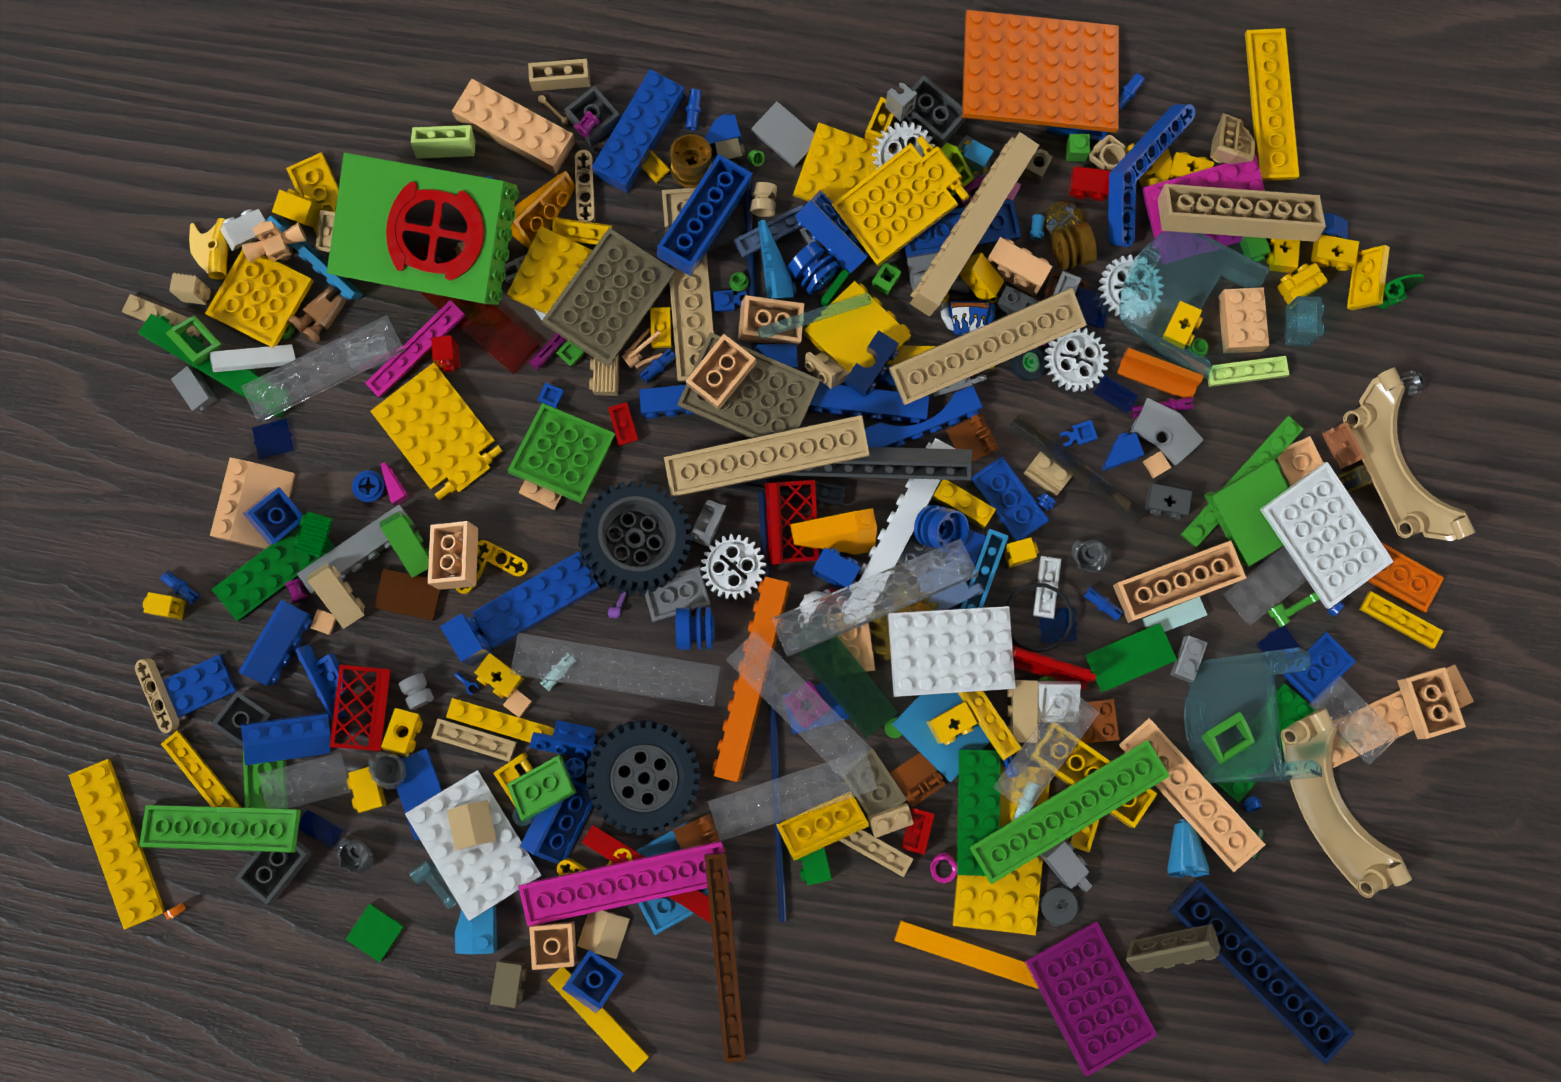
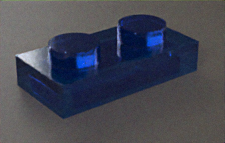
[1093,375,1139,413]
[298,809,343,848]

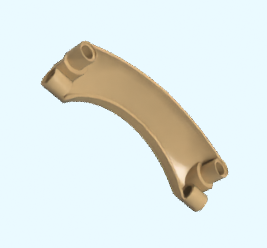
[1281,708,1412,898]

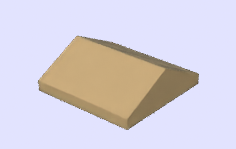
[447,800,497,851]
[577,910,630,959]

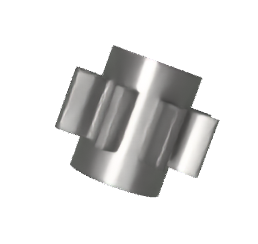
[1401,370,1425,396]

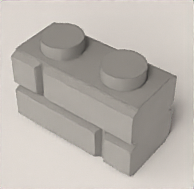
[1170,635,1207,682]

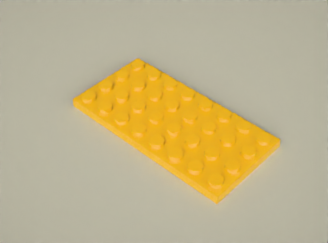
[952,763,1051,935]

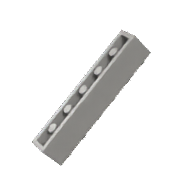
[297,505,416,595]

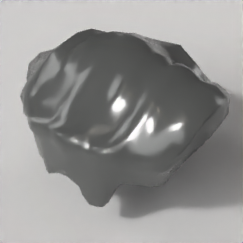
[1071,540,1112,572]
[368,751,407,789]
[337,837,374,874]

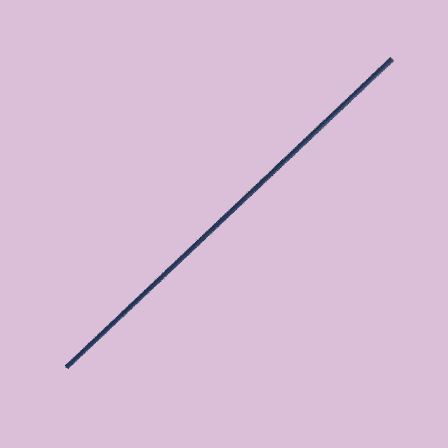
[742,166,787,922]

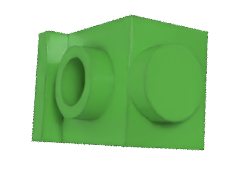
[871,262,902,297]

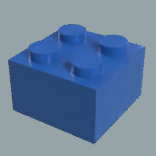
[243,487,303,545]
[812,547,861,593]
[562,950,624,1013]

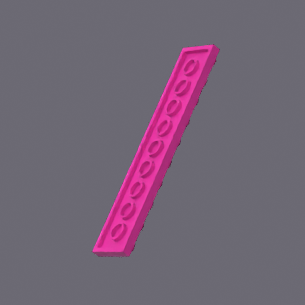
[518,840,731,926]

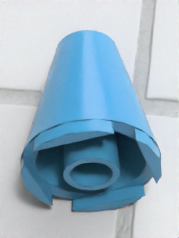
[1167,819,1210,878]

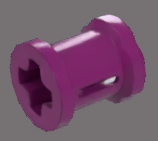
[573,111,600,138]
[285,578,309,604]

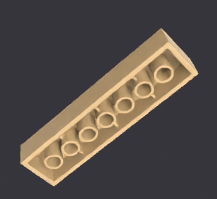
[1158,184,1326,242]

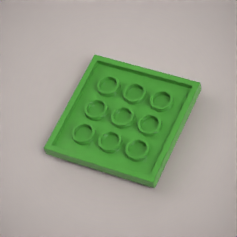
[508,403,615,504]

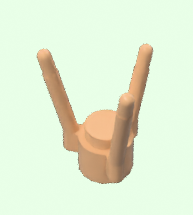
[622,328,663,369]

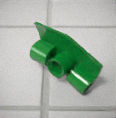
[1377,274,1424,309]

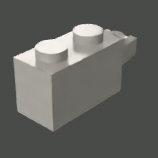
[1040,840,1092,892]

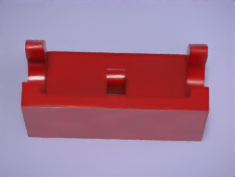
[901,808,935,855]

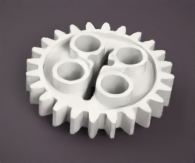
[872,121,935,170]
[1098,255,1163,320]
[1044,328,1109,392]
[701,534,767,600]

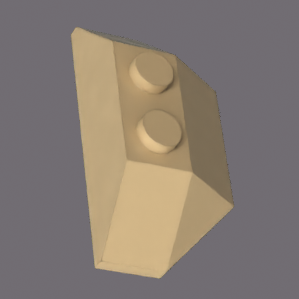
[1210,113,1255,164]

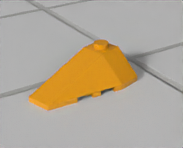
[511,171,576,249]
[790,508,877,555]

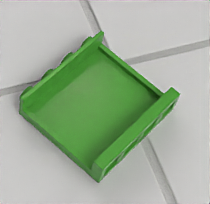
[1204,459,1290,566]

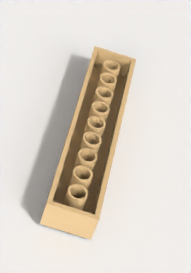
[910,132,1039,317]

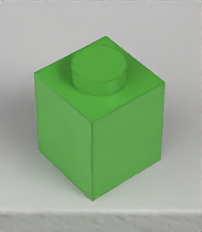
[1066,134,1090,161]
[1240,237,1271,264]

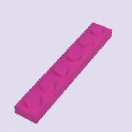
[365,300,466,398]

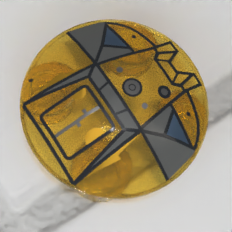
[1044,201,1083,234]

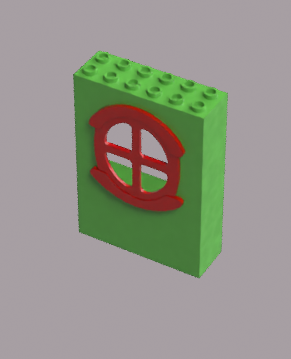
[327,153,519,305]

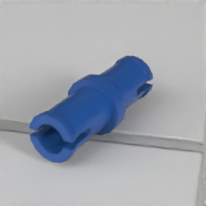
[1119,73,1145,111]
[685,89,702,131]
[639,348,676,384]
[160,570,200,605]
[1083,586,1124,621]

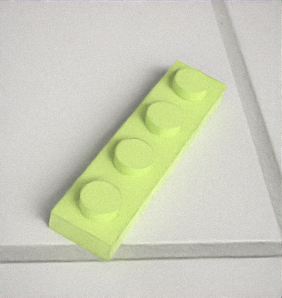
[1206,356,1289,387]

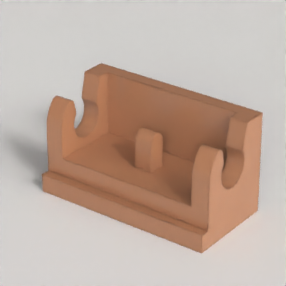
[1322,422,1365,469]

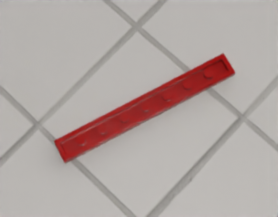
[581,824,734,923]

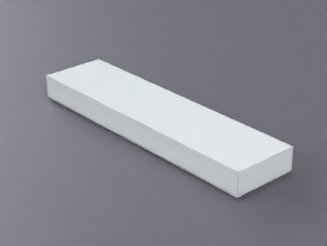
[210,344,296,372]

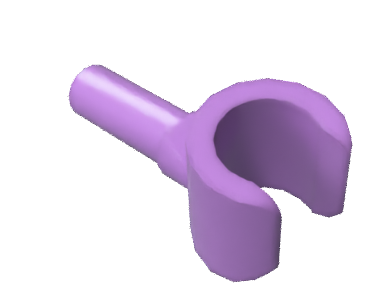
[608,592,627,618]

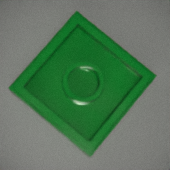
[346,903,405,963]

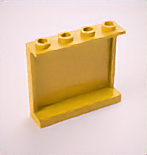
[804,281,911,373]

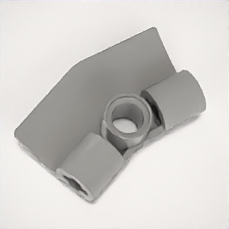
[907,253,970,294]
[1130,398,1203,466]

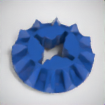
[352,470,385,503]

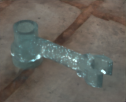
[408,861,456,909]

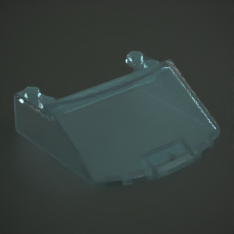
[1120,231,1270,379]
[1184,647,1322,783]

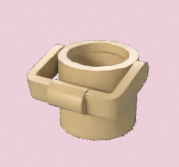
[1089,135,1126,171]

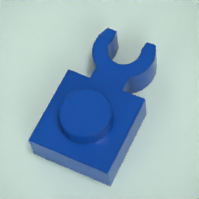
[713,290,747,313]
[1060,420,1098,447]

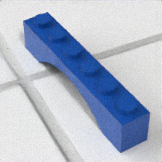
[865,386,982,448]

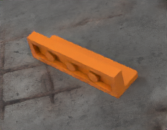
[1117,347,1204,400]

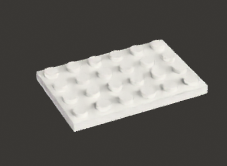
[1260,462,1394,609]
[888,606,1016,697]
[405,770,541,921]

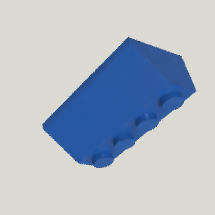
[795,190,869,273]
[239,600,313,686]
[240,712,330,765]
[520,778,593,866]

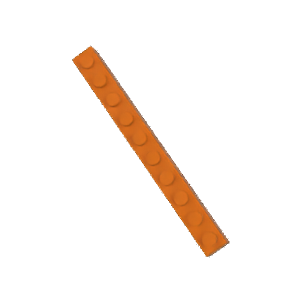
[712,577,791,782]

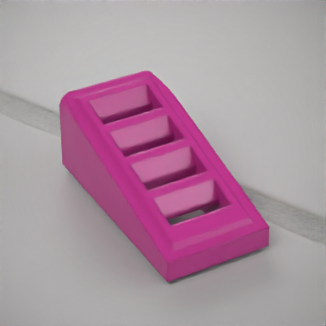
[381,462,409,506]

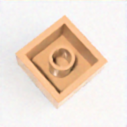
[529,921,577,970]

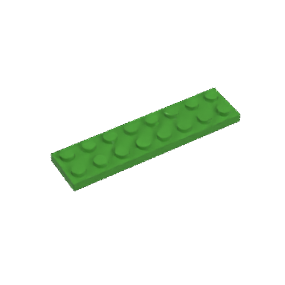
[139,805,301,853]

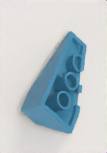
[758,220,796,300]
[455,905,498,954]

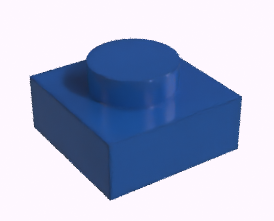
[537,382,564,409]

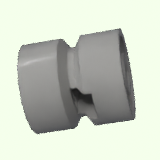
[398,673,435,710]

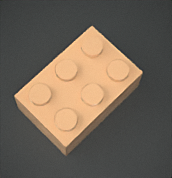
[987,237,1053,297]
[1218,288,1269,353]
[738,295,804,347]
[686,334,757,410]
[428,521,478,590]
[1397,667,1466,739]

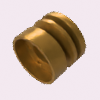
[670,134,712,188]
[1051,222,1097,271]

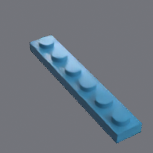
[266,215,363,300]

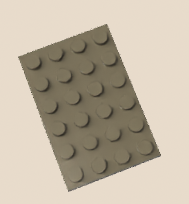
[542,228,675,367]
[677,332,820,438]

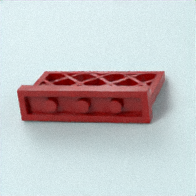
[765,480,819,564]
[1012,646,1096,690]
[330,665,390,751]

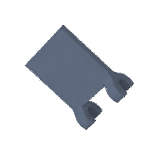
[917,554,985,611]

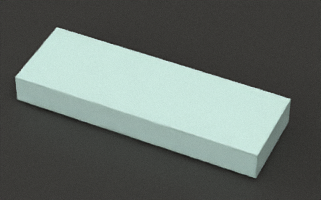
[1142,596,1207,632]

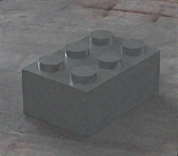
[904,75,967,148]
[235,840,313,905]

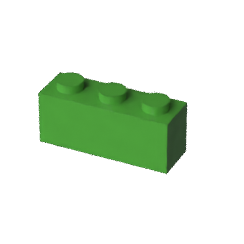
[379,510,429,578]

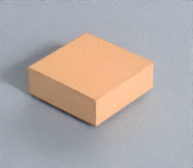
[1143,451,1172,478]
[310,609,336,635]
[503,689,532,718]

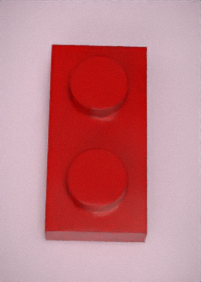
[608,402,639,447]

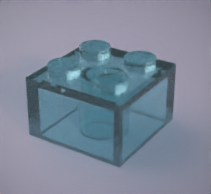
[1285,296,1324,346]

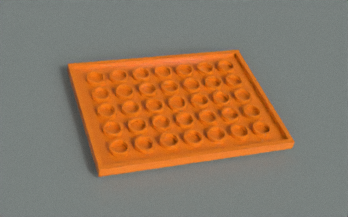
[962,10,1119,133]

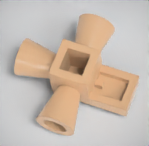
[242,221,307,263]

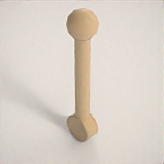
[538,95,569,125]

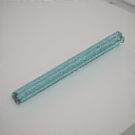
[758,293,871,339]

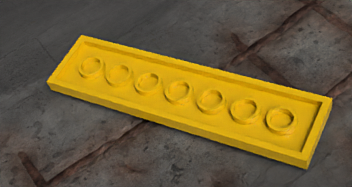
[1245,28,1299,181]
[68,759,166,930]

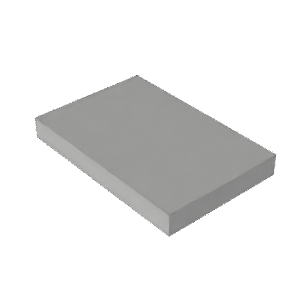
[751,102,815,169]
[645,566,711,622]

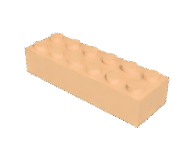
[452,79,576,175]
[1113,541,1246,623]

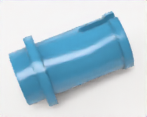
[1029,214,1045,241]

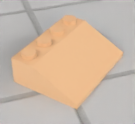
[210,457,295,549]

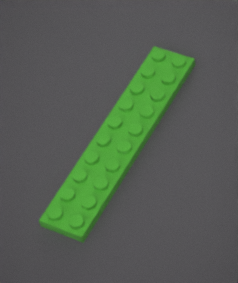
[969,740,1170,884]

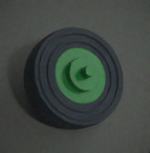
[1011,347,1046,381]

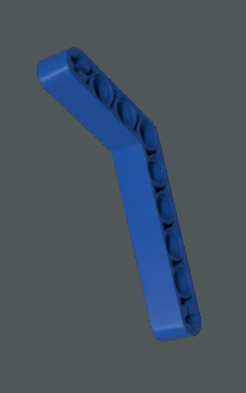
[1108,104,1195,247]

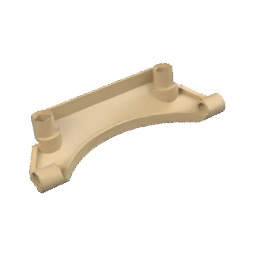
[1343,367,1476,541]

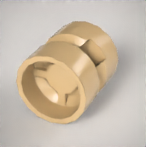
[750,182,777,217]

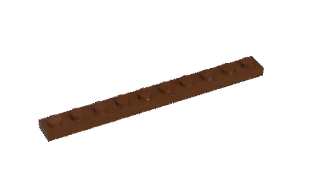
[704,852,746,1063]

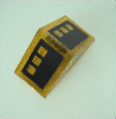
[1337,465,1373,493]

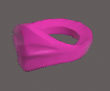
[930,852,957,883]

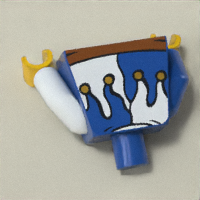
[939,293,998,335]

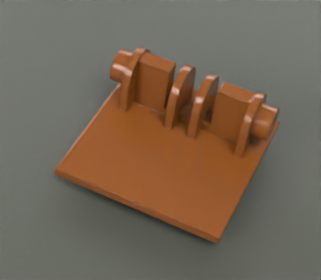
[946,414,999,462]
[1076,699,1120,744]
[890,753,946,808]
[673,814,726,852]

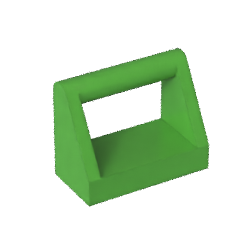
[166,315,222,367]
[1201,712,1255,764]

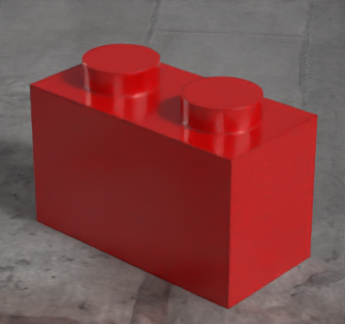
[1069,166,1111,201]
[431,335,460,372]

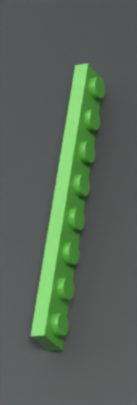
[1180,416,1303,548]

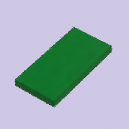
[1085,623,1177,693]

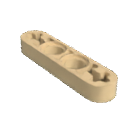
[575,150,595,223]
[135,658,179,733]

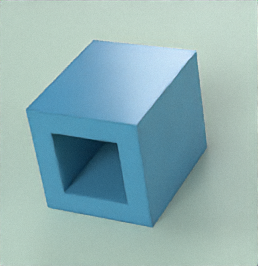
[961,140,993,174]

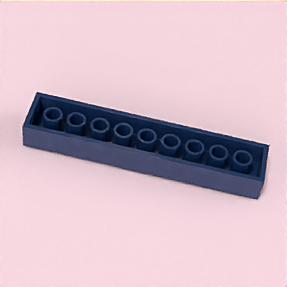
[1167,879,1354,1064]

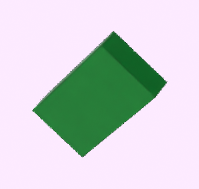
[821,269,850,309]

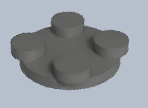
[1039,885,1079,927]

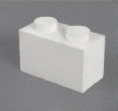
[220,209,265,251]

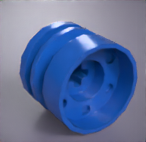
[787,241,840,295]
[914,505,969,553]
[675,607,715,651]

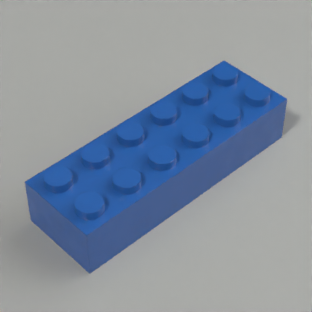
[592,69,685,194]
[657,154,753,276]
[472,551,601,649]

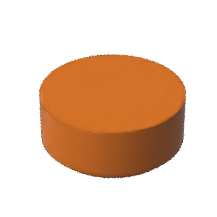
[163,902,186,920]

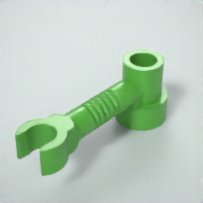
[1267,592,1320,627]

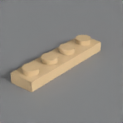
[122,294,204,337]
[432,718,517,762]
[839,830,913,877]

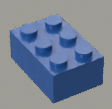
[440,613,493,666]

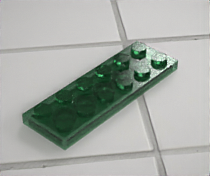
[789,616,898,738]

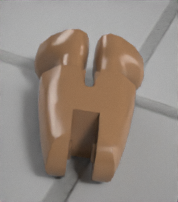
[288,286,347,344]

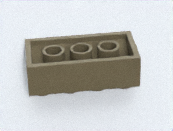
[1126,924,1220,973]

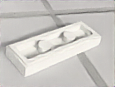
[1033,556,1061,619]

